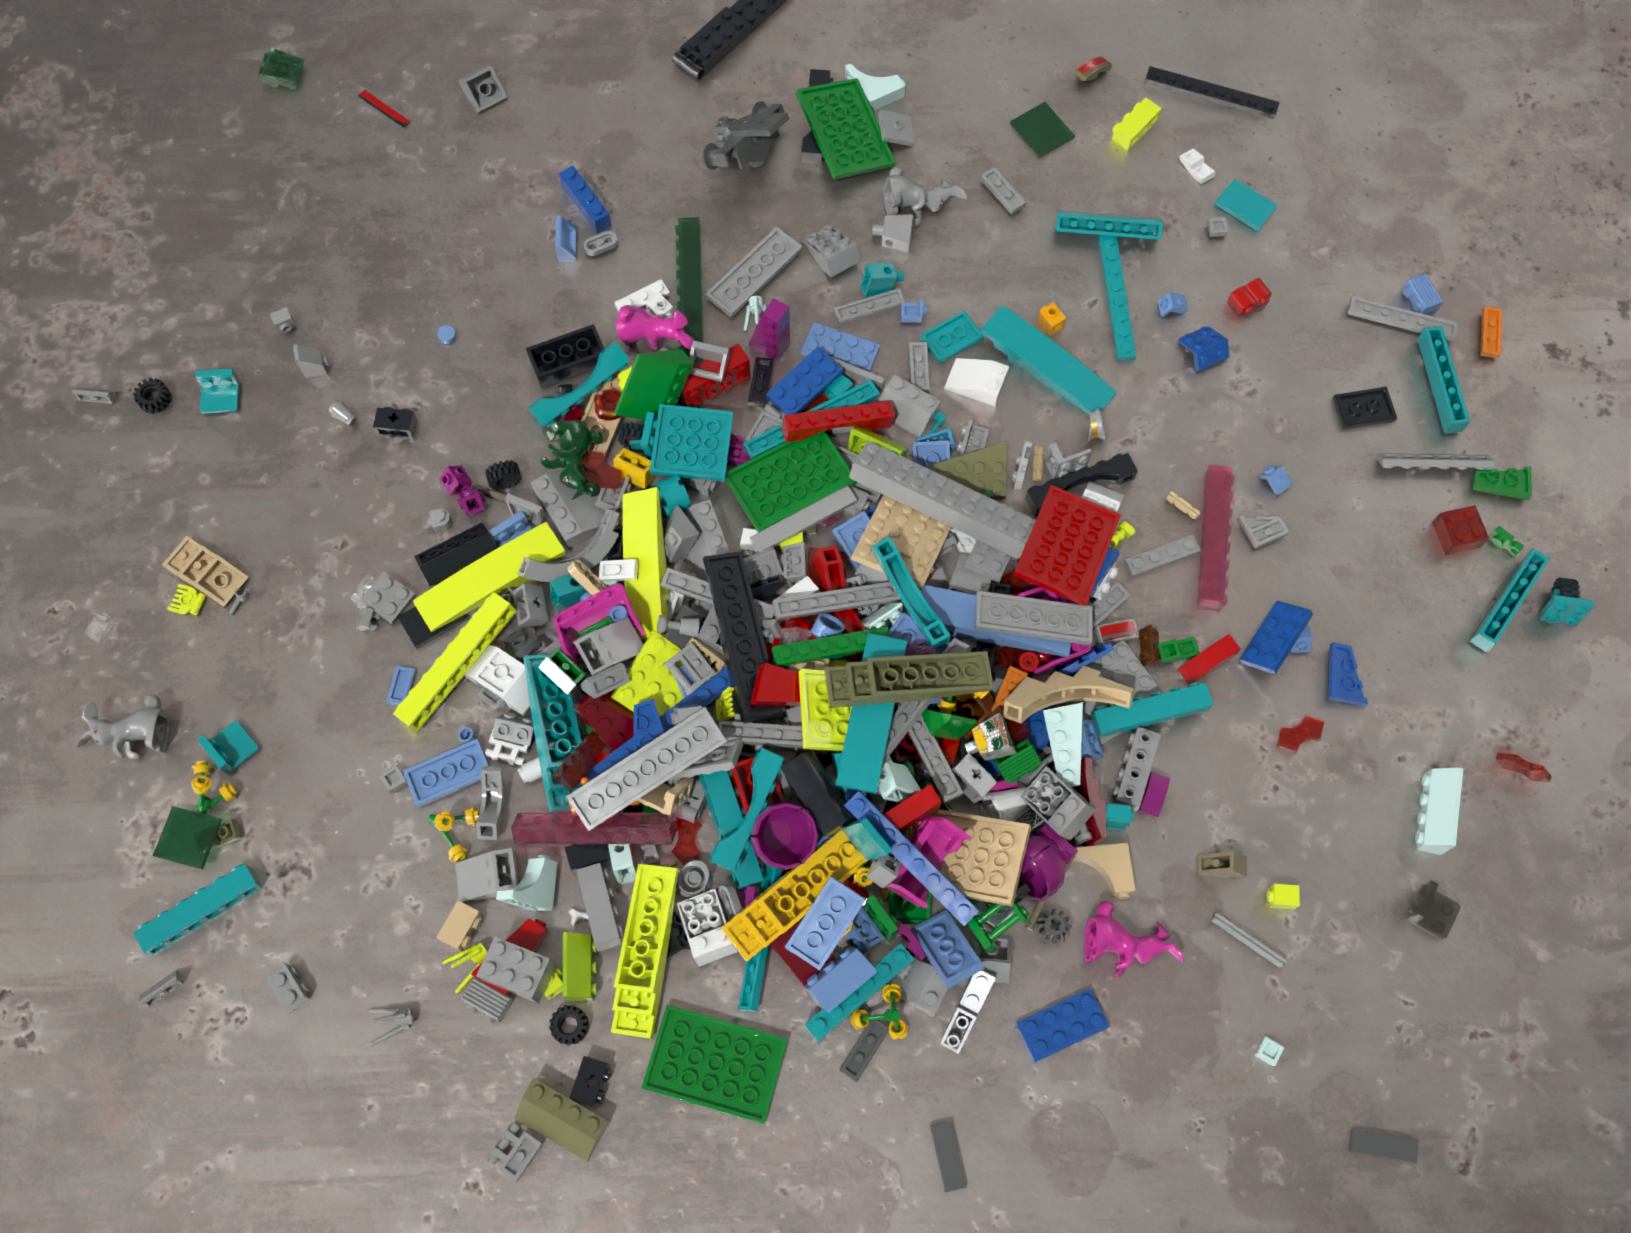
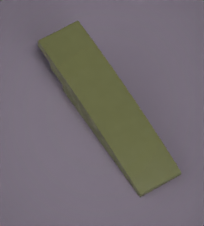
[824,651,994,708]

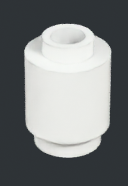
[518,757,542,783]

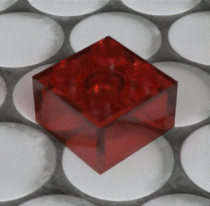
[1432,505,1489,555]

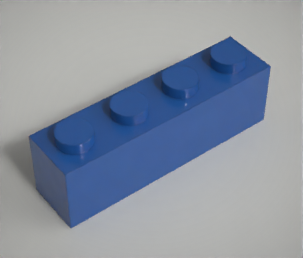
[558,165,612,234]

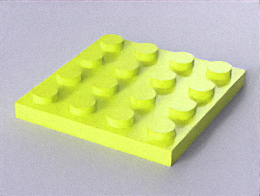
[611,631,713,717]
[799,669,852,751]

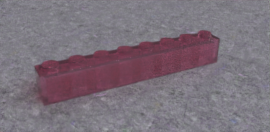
[1197,465,1234,612]
[511,813,677,845]

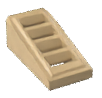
[686,637,725,676]

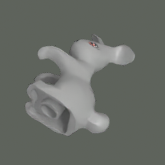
[883,167,967,226]
[76,694,169,760]

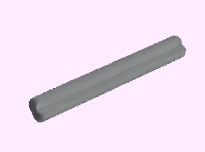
[1212,912,1287,968]

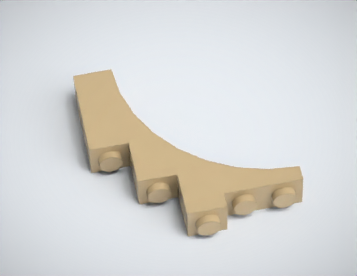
[1003,665,1134,723]

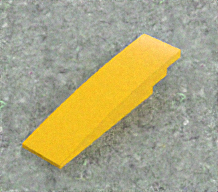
[720,822,869,961]

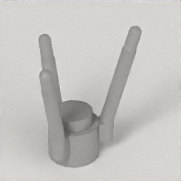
[369,1006,414,1046]

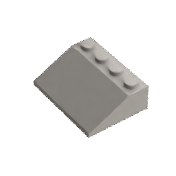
[530,465,606,550]

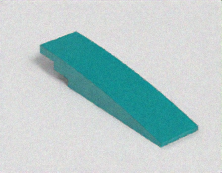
[980,305,1117,415]
[835,633,907,794]
[524,654,586,813]

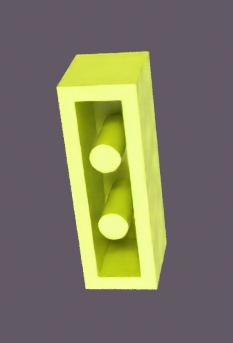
[1112,98,1162,151]

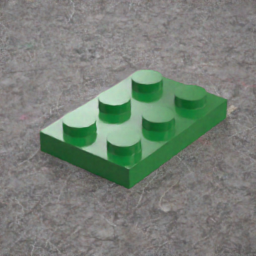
[865,895,899,945]

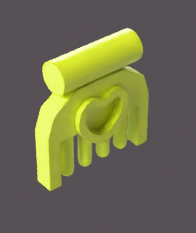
[167,584,206,615]
[716,687,735,722]

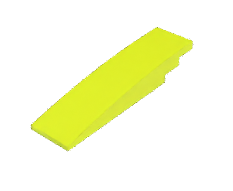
[623,487,670,640]
[413,522,566,632]
[611,864,678,1039]

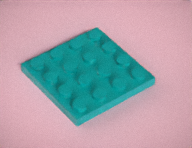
[650,404,733,482]

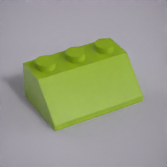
[848,427,908,458]
[563,932,597,1002]

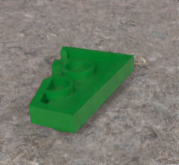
[1473,466,1532,500]

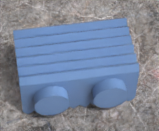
[1403,273,1443,314]

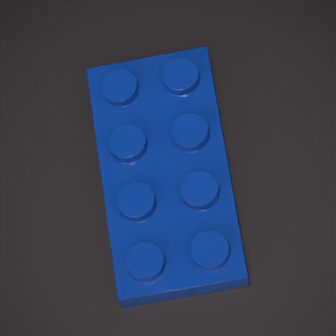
[766,347,844,415]
[1240,601,1313,675]
[1015,988,1110,1063]

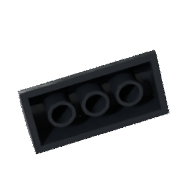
[414,522,497,586]

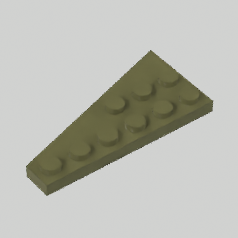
[926,441,1007,497]

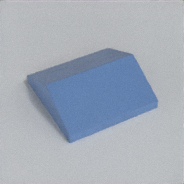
[912,440,950,467]

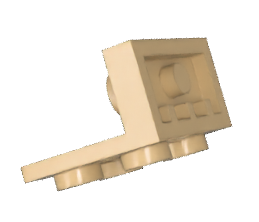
[637,777,694,816]

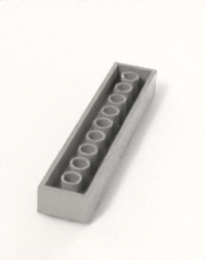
[849,441,1036,560]

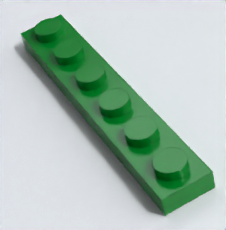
[772,627,891,667]

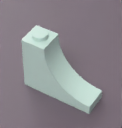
[845,63,906,111]
[496,855,558,912]

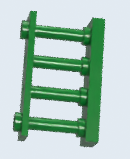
[968,899,1032,954]

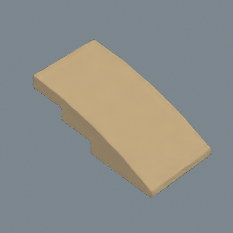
[162,536,249,607]

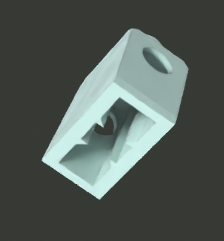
[878,756,921,803]
[608,832,637,885]

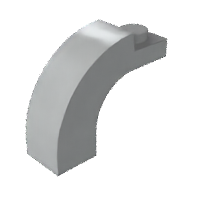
[476,766,506,840]

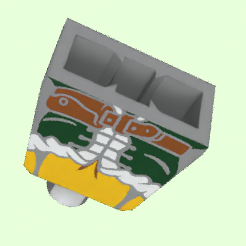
[965,713,1016,760]

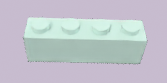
[1415,768,1463,855]

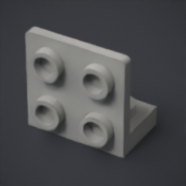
[1044,443,1092,480]

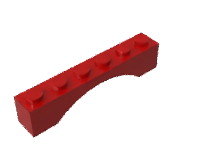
[781,401,895,443]
[813,545,867,661]

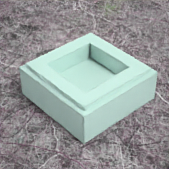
[1255,1036,1285,1067]

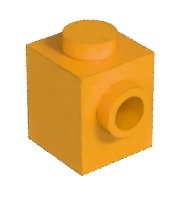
[1037,303,1067,336]

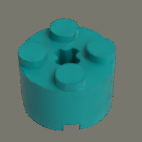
[652,475,691,517]

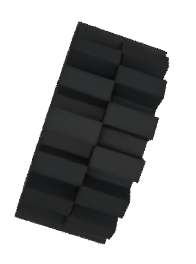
[133,378,171,414]
[485,460,522,490]
[549,1005,589,1045]

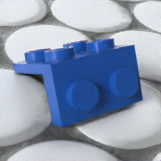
[1179,326,1230,371]

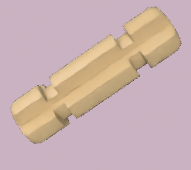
[1032,446,1044,482]
[1166,491,1201,519]

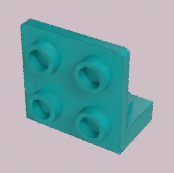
[195,369,239,414]
[197,721,259,774]

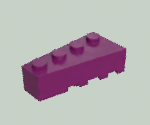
[749,298,790,361]

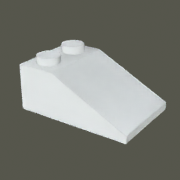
[944,358,1009,407]

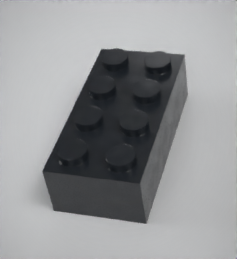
[526,324,605,388]

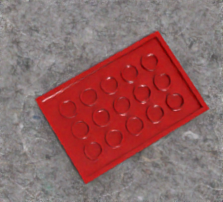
[1013,485,1121,606]

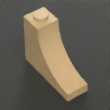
[1073,843,1136,899]

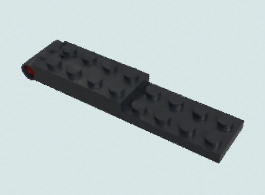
[672,0,787,80]
[703,551,783,724]

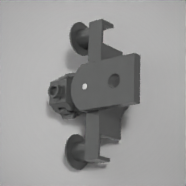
[703,101,790,170]

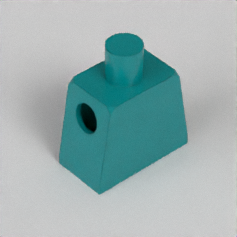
[860,263,904,298]
[550,574,587,613]

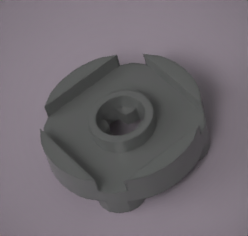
[501,627,541,662]

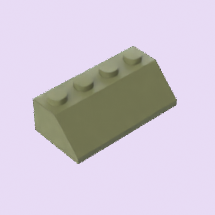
[514,1078,610,1162]

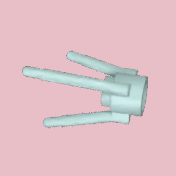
[744,296,766,331]

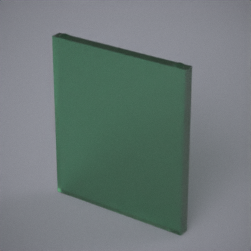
[1010,102,1075,158]
[153,806,222,870]

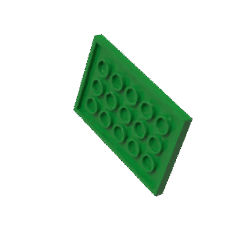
[795,78,896,180]
[725,431,857,533]
[641,1005,788,1125]

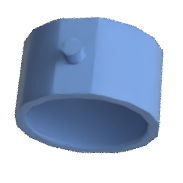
[811,613,845,639]

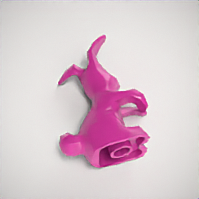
[616,305,695,350]
[1085,901,1184,977]

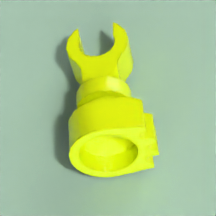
[1111,521,1136,549]

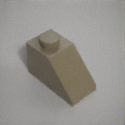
[1198,851,1247,878]

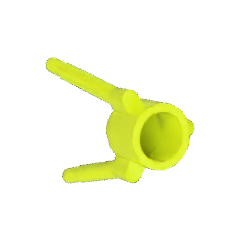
[442,942,487,993]

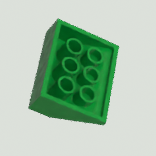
[614,349,694,420]

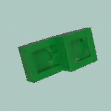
[1157,637,1200,663]

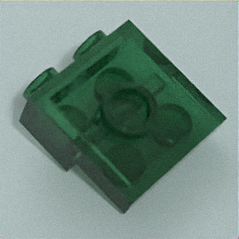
[258,47,304,90]

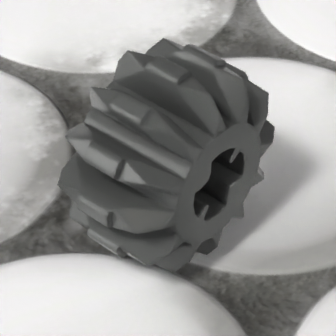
[1036,909,1072,945]

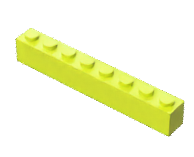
[393,592,517,732]

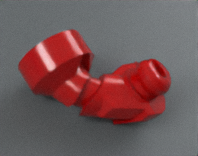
[1019,651,1050,672]

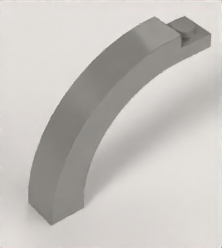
[517,509,620,582]

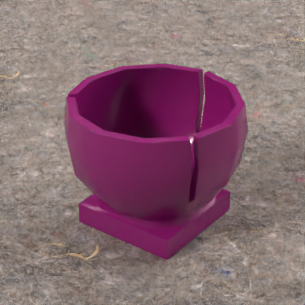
[750,802,818,870]
[1017,824,1078,901]

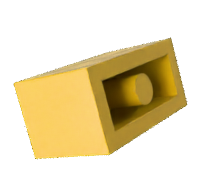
[613,448,655,489]

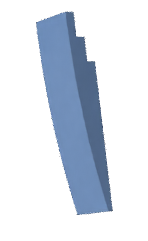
[920,585,1071,657]

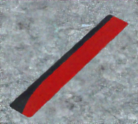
[358,90,410,128]

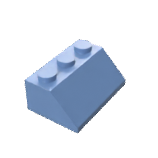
[804,946,878,1013]

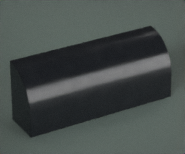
[781,750,856,836]

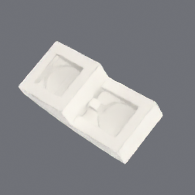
[1180,149,1215,184]

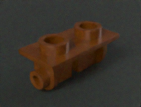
[1139,624,1161,666]

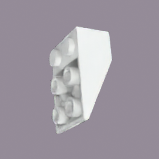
[677,889,738,967]

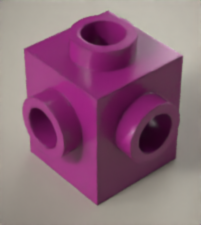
[439,465,472,495]
[457,486,486,516]

